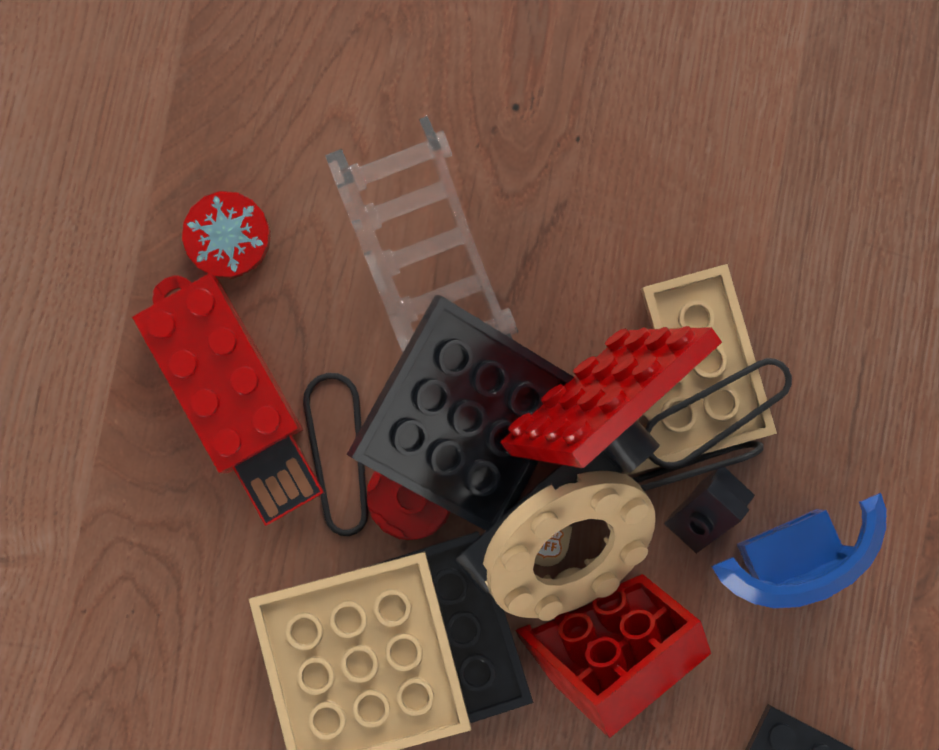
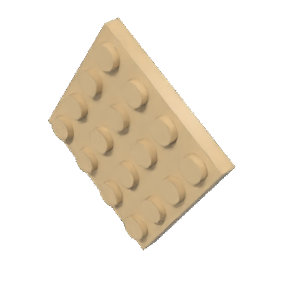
[249,552,471,750]

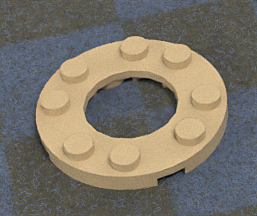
[483,471,656,621]

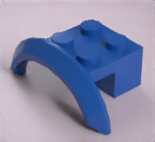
[711,493,887,608]

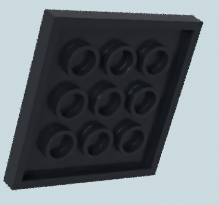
[346,294,575,531]
[360,530,534,723]

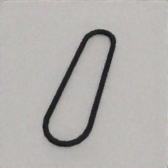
[645,358,792,469]
[303,373,368,536]
[632,441,764,491]

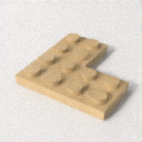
[624,264,777,475]

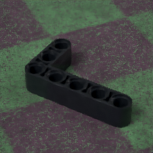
[454,420,660,595]

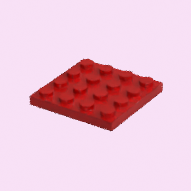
[500,326,722,468]

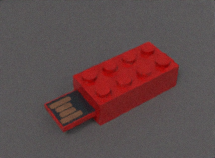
[132,273,325,526]

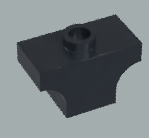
[664,467,755,554]

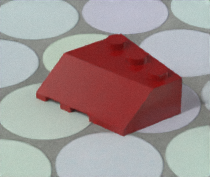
[515,574,711,738]

